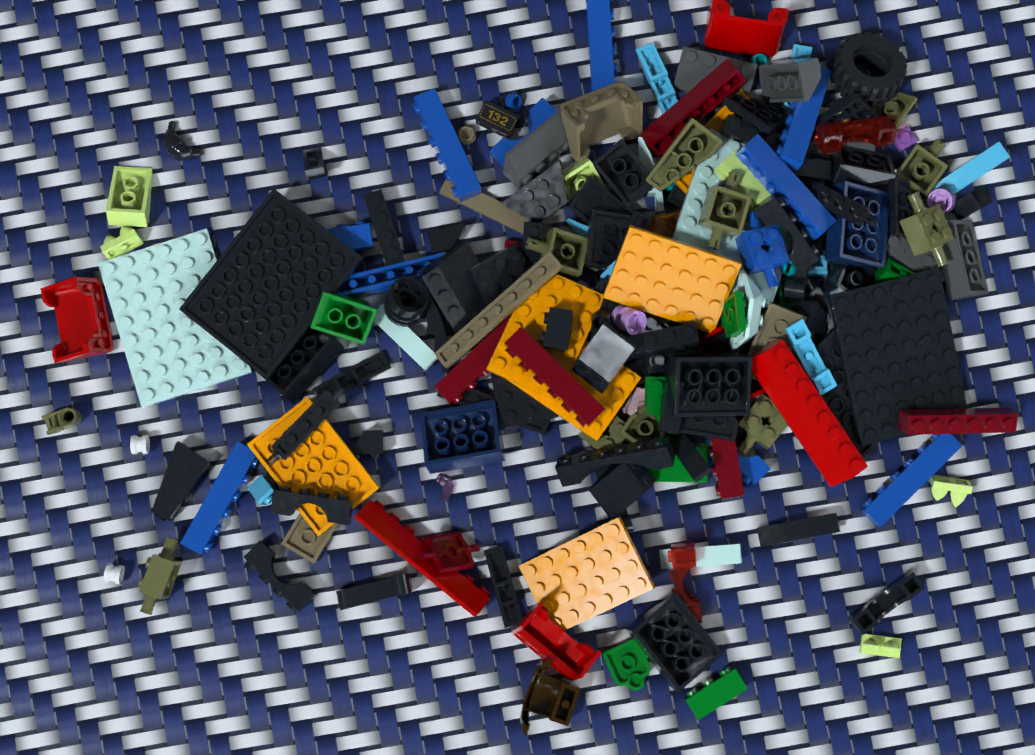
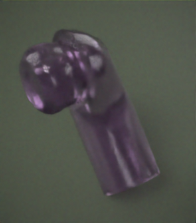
[436,473,454,502]

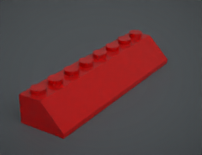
[752,338,868,487]
[353,499,490,617]

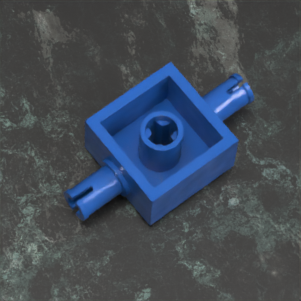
[735,211,790,288]

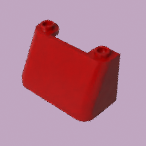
[704,0,789,58]
[40,277,113,363]

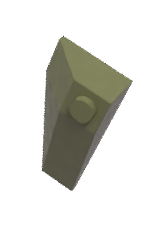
[645,117,723,192]
[619,405,666,444]

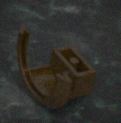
[520,657,581,735]

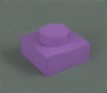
[890,125,917,152]

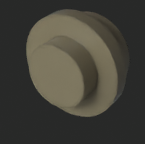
[457,126,476,145]

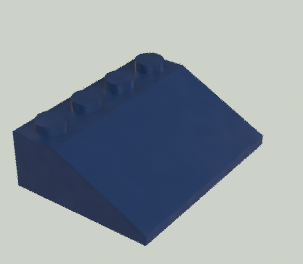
[825,181,889,268]
[420,399,505,474]

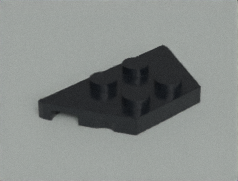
[502,160,569,223]

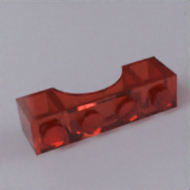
[814,116,897,154]
[668,542,703,623]

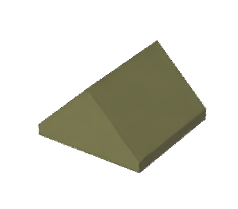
[869,92,918,136]

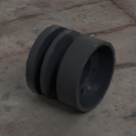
[384,276,430,327]

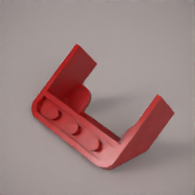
[511,601,602,681]

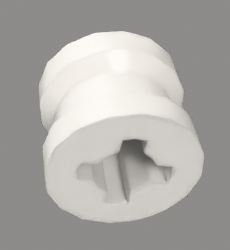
[130,435,150,454]
[104,563,125,585]

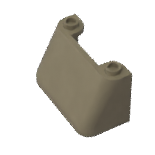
[560,82,643,162]

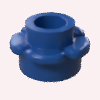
[505,92,522,110]

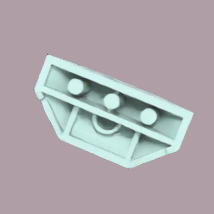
[730,269,765,349]

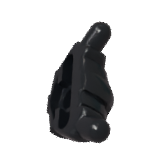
[162,121,203,161]

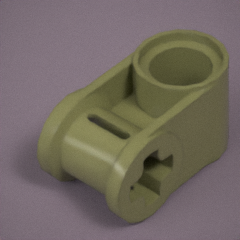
[41,408,82,435]

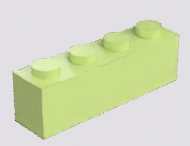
[714,150,771,223]

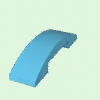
[785,318,837,395]

